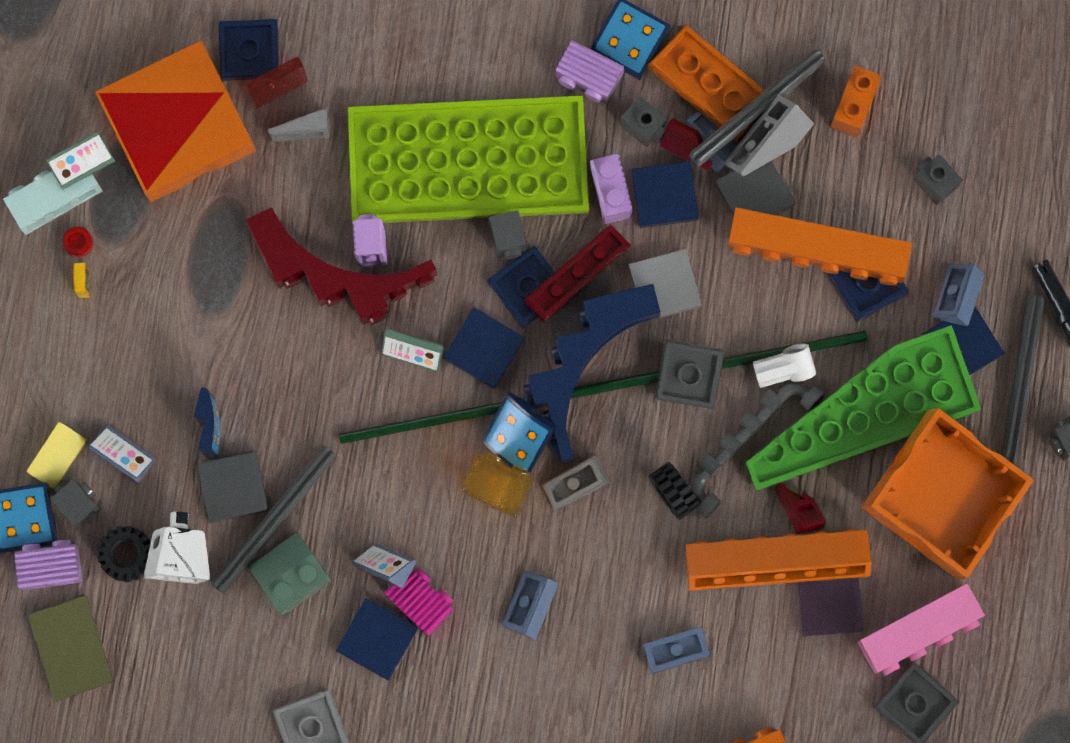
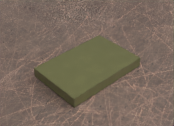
[28,595,114,702]

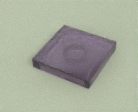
[798,577,864,637]

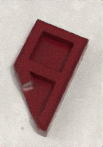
[660,118,713,170]
[774,482,826,534]

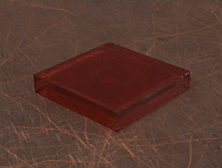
[246,57,308,109]

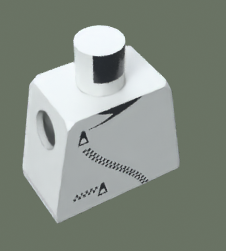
[144,512,210,584]

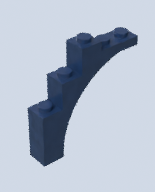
[524,284,661,464]

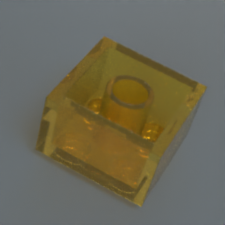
[462,452,533,519]

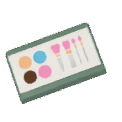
[46,132,115,190]
[382,329,444,371]

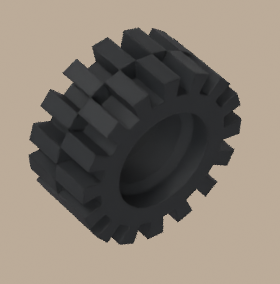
[649,462,700,520]
[97,526,151,582]

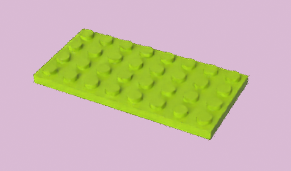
[348,96,589,223]

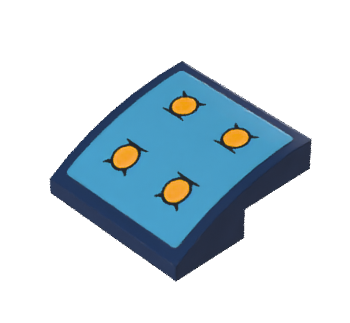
[591,0,671,80]
[194,387,220,459]
[482,391,557,478]
[0,482,58,554]

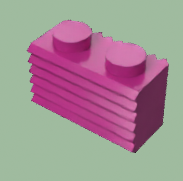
[384,567,454,637]

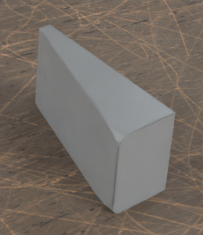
[268,109,330,142]
[541,456,611,511]

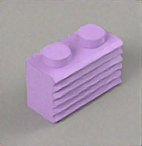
[555,40,624,103]
[590,154,633,224]
[352,214,388,267]
[14,540,83,590]

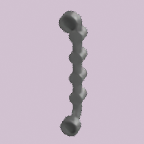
[692,383,825,519]

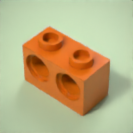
[830,66,882,138]

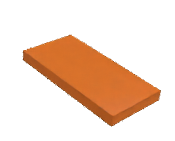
[647,24,765,143]

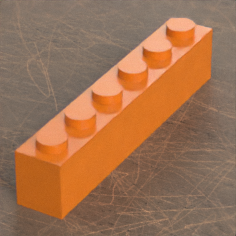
[727,207,912,286]
[685,529,872,591]

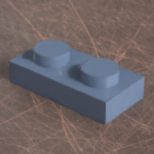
[643,626,710,674]

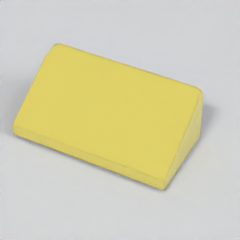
[26,422,87,490]

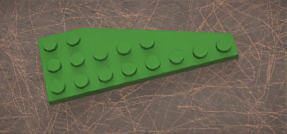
[745,325,981,491]

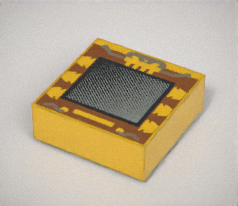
[73,263,90,298]

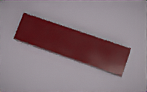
[524,224,631,323]

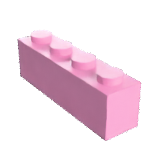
[857,583,985,676]

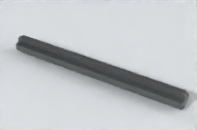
[689,50,825,166]
[1001,295,1045,466]
[211,446,336,593]

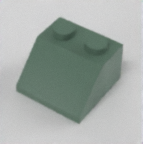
[248,532,332,616]

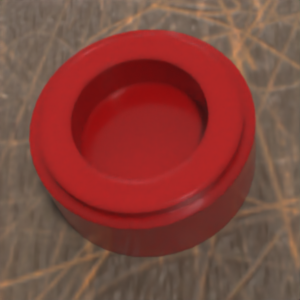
[62,227,94,258]

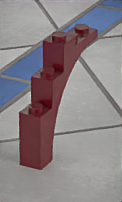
[245,207,438,325]

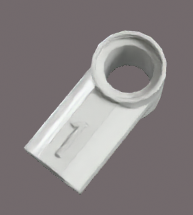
[753,343,816,388]

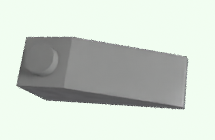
[723,95,814,176]

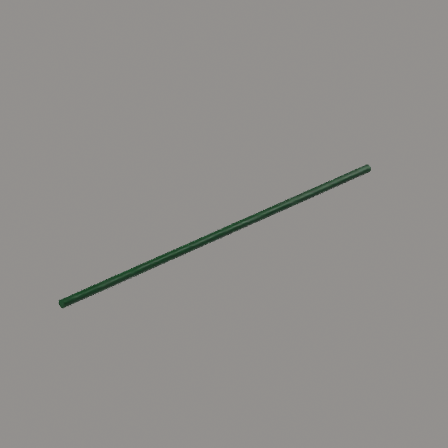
[339,331,867,444]

